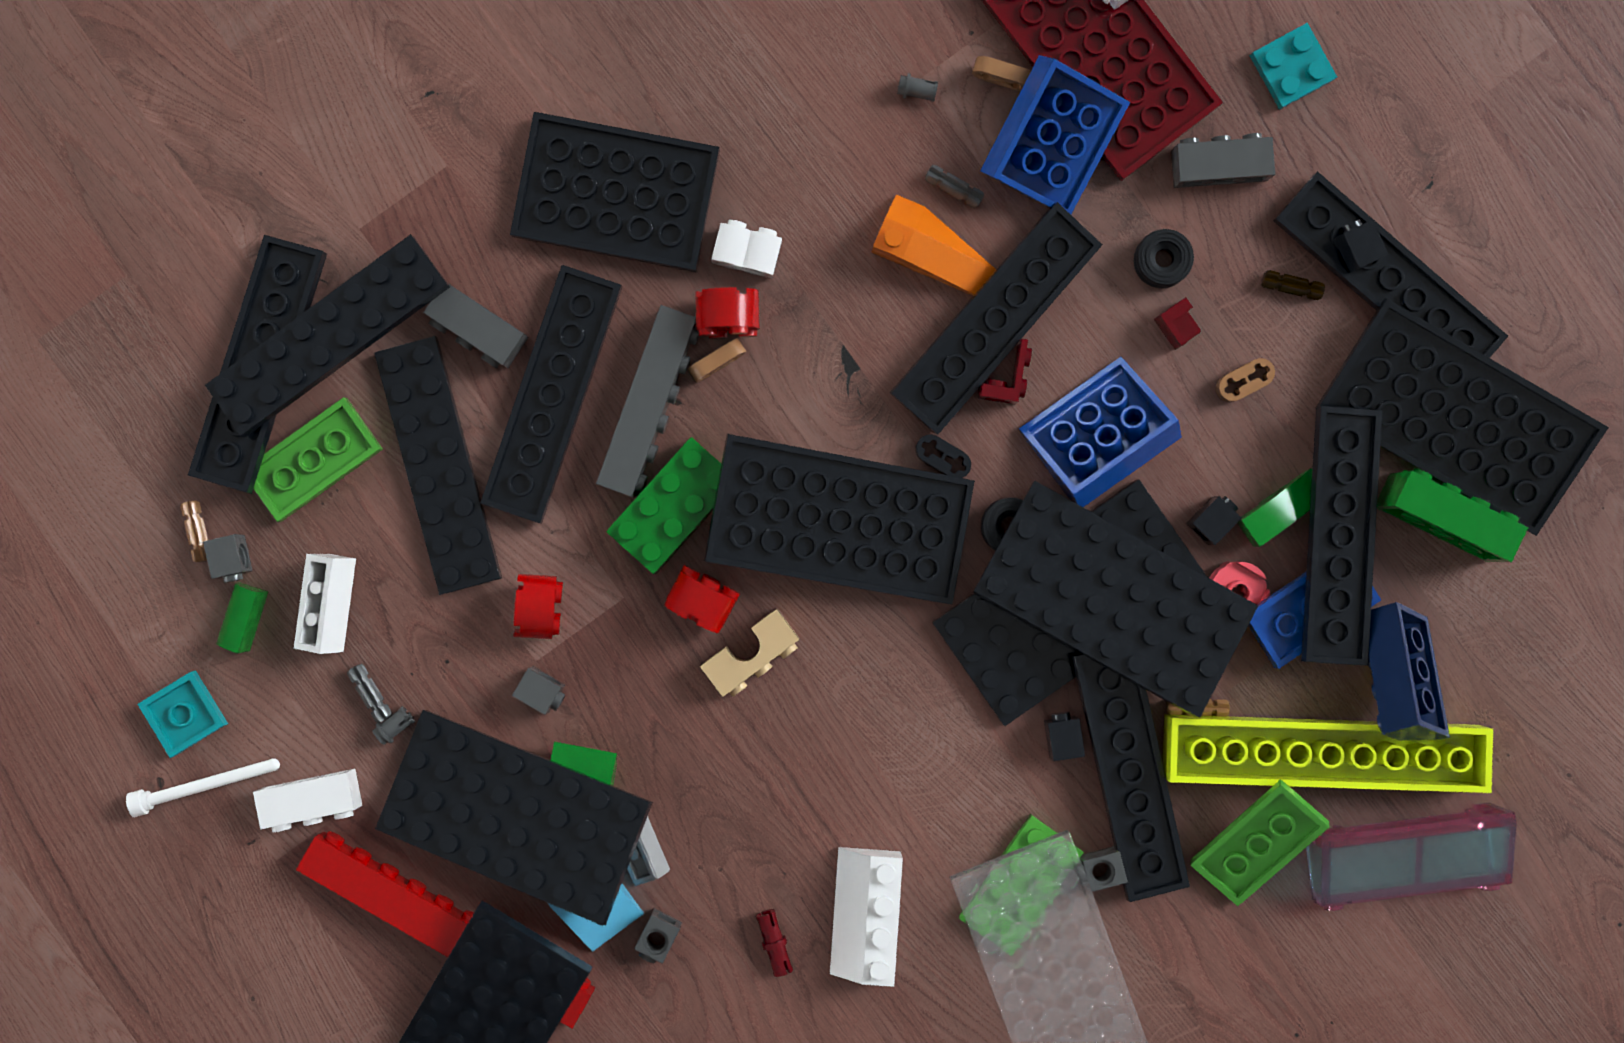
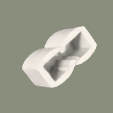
[711,220,782,278]

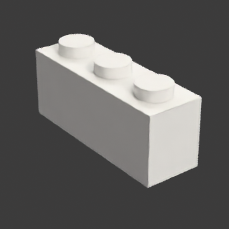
[294,554,356,654]
[253,769,362,832]

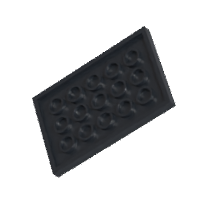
[510,112,720,272]
[399,900,593,1043]

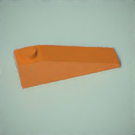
[872,194,996,296]

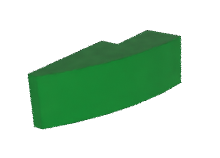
[1237,468,1312,547]

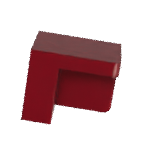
[1154,297,1201,350]

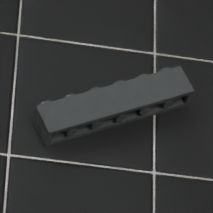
[596,305,699,498]

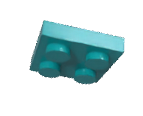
[1250,22,1337,110]
[137,670,228,758]

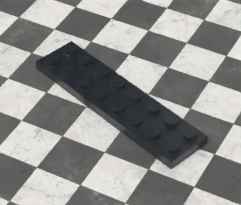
[1273,171,1508,358]
[890,202,1103,435]
[205,234,450,437]
[188,235,327,494]
[480,265,623,524]
[374,336,502,595]
[1301,406,1383,666]
[1071,653,1190,902]

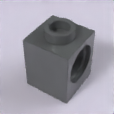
[203,534,253,583]
[512,666,566,715]
[1075,846,1128,892]
[634,908,682,964]

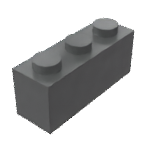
[1171,133,1275,188]
[423,284,529,368]

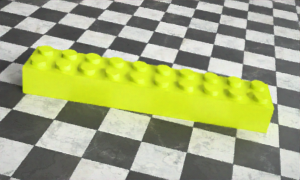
[1163,714,1493,793]

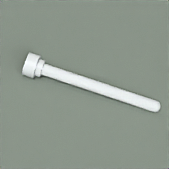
[126,759,280,818]

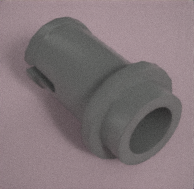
[897,73,938,102]
[372,706,415,745]

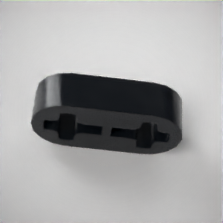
[915,434,971,478]

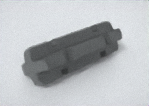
[925,165,984,208]
[347,664,392,723]

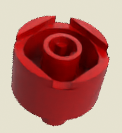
[695,287,760,339]
[664,565,740,633]
[513,574,563,640]

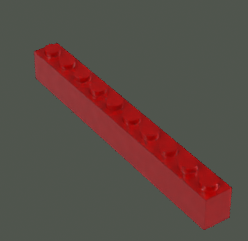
[296,831,596,1029]

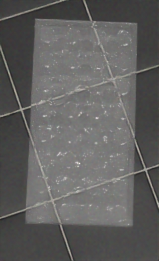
[949,830,1148,1043]

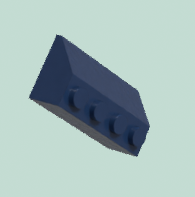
[1368,602,1450,740]

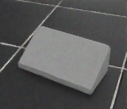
[627,817,670,886]

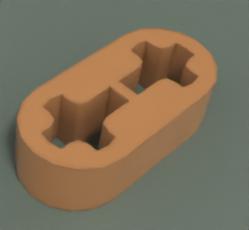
[972,56,1031,91]
[688,338,747,383]
[1216,358,1275,402]

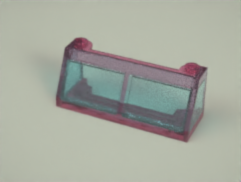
[1306,803,1517,911]

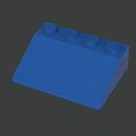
[980,55,1130,214]
[1019,357,1182,507]

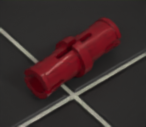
[755,909,793,977]

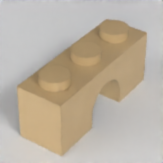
[700,608,799,697]

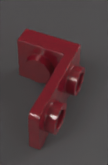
[978,339,1032,405]

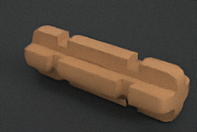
[180,500,208,562]
[1166,699,1230,717]

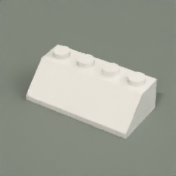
[830,847,903,987]

